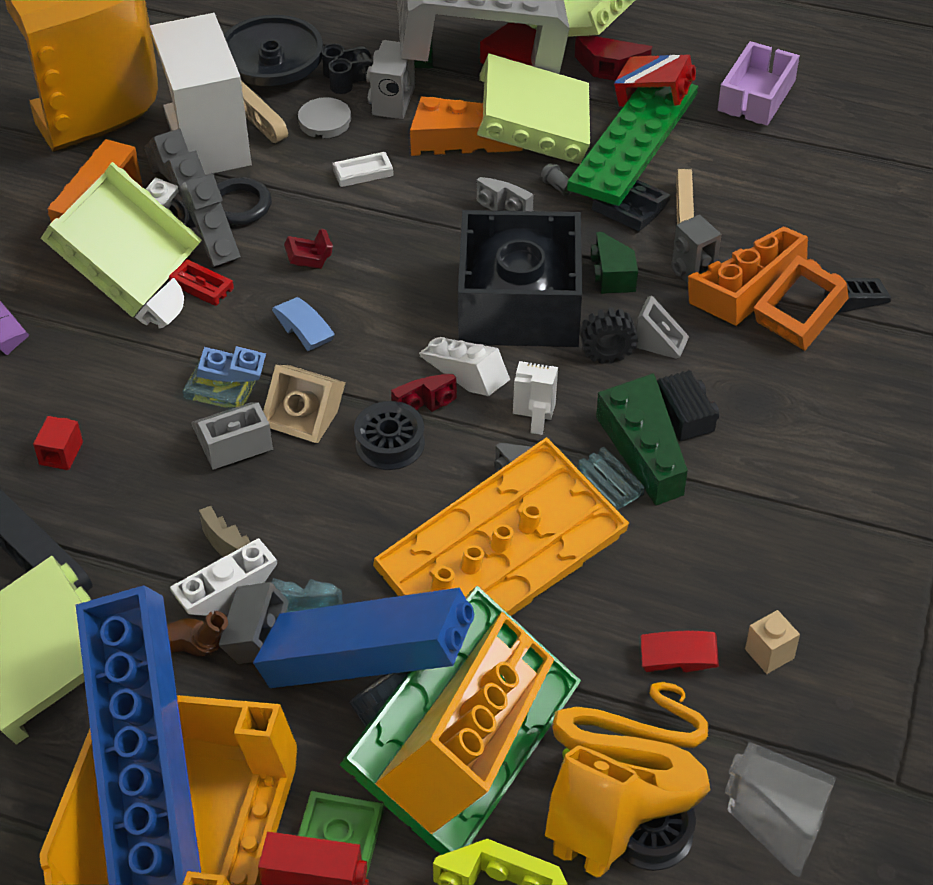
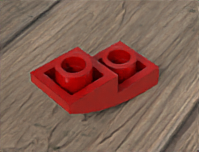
[641,631,719,672]

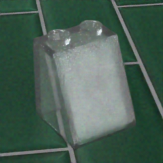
[725,742,837,877]

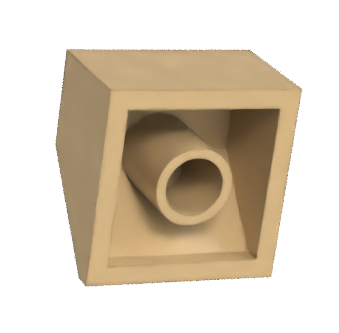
[263,365,346,443]

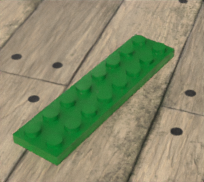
[567,84,698,206]

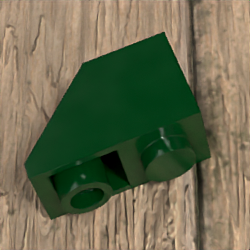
[591,232,638,294]

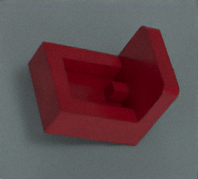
[284,229,333,269]

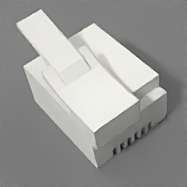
[513,361,558,435]

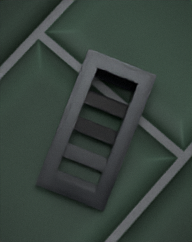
[824,278,891,314]

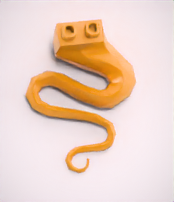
[545,682,710,877]

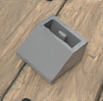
[191,402,273,470]

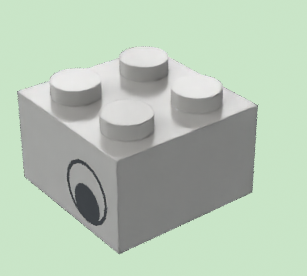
[366,40,415,119]

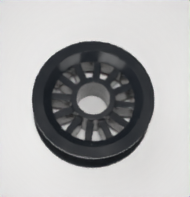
[354,401,425,470]
[621,808,696,871]

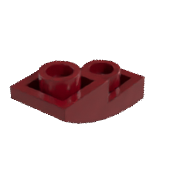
[391,374,457,412]

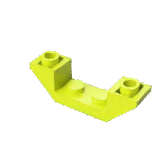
[433,839,568,885]

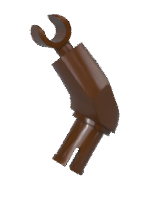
[167,611,228,657]

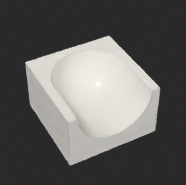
[150,13,252,175]

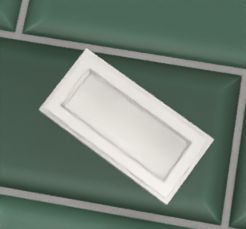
[333,152,393,187]

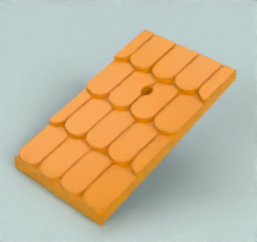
[373,437,629,616]

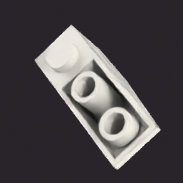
[419,337,510,396]

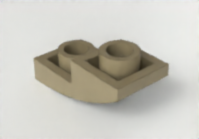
[199,506,250,557]

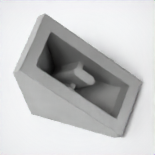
[636,295,689,359]

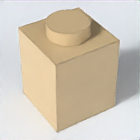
[745,610,800,674]

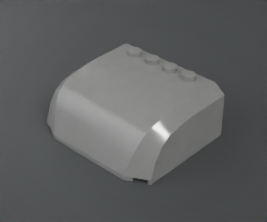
[397,0,570,74]

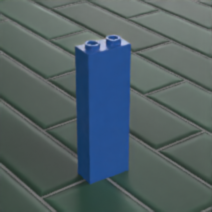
[253,587,475,688]

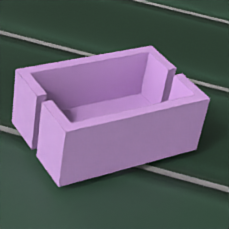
[718,41,800,126]

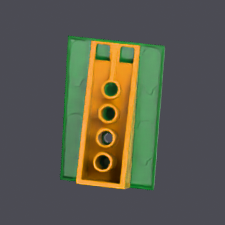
[339,586,581,855]

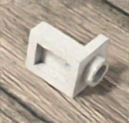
[146,177,179,209]

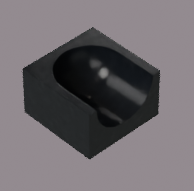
[458,210,582,347]

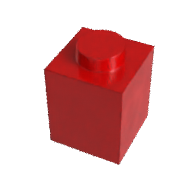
[33,416,83,470]

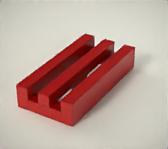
[169,259,234,306]

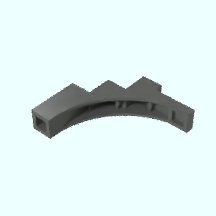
[144,129,241,267]

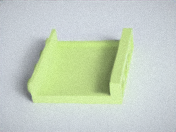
[526,0,635,37]
[477,53,590,164]
[41,162,202,317]
[0,556,91,745]

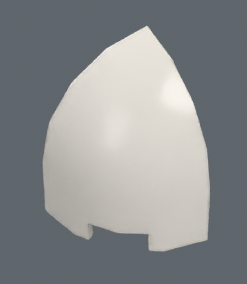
[135,278,184,328]

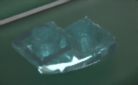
[271,578,343,613]

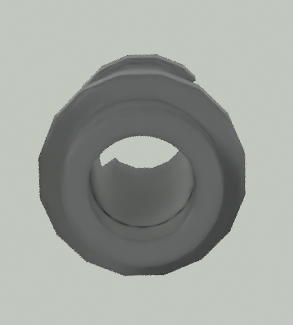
[541,164,572,197]

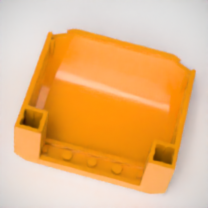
[5,0,158,152]
[40,695,297,885]

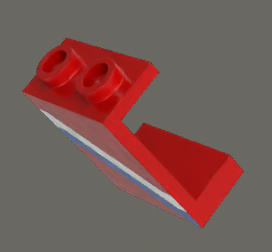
[614,55,696,107]

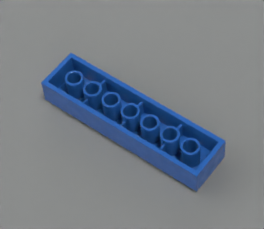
[76,585,201,885]

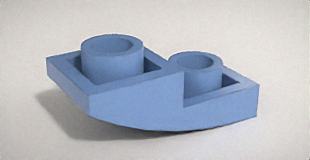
[272,297,335,351]
[196,346,266,382]

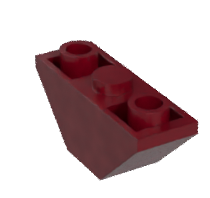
[575,35,653,81]

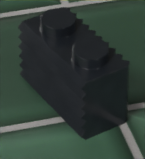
[657,370,719,441]

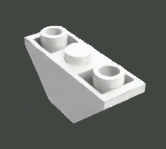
[170,538,277,616]

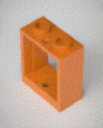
[753,255,849,351]

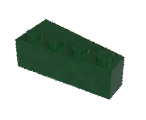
[596,373,688,506]

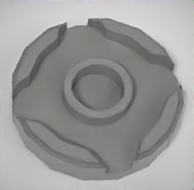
[298,98,351,138]

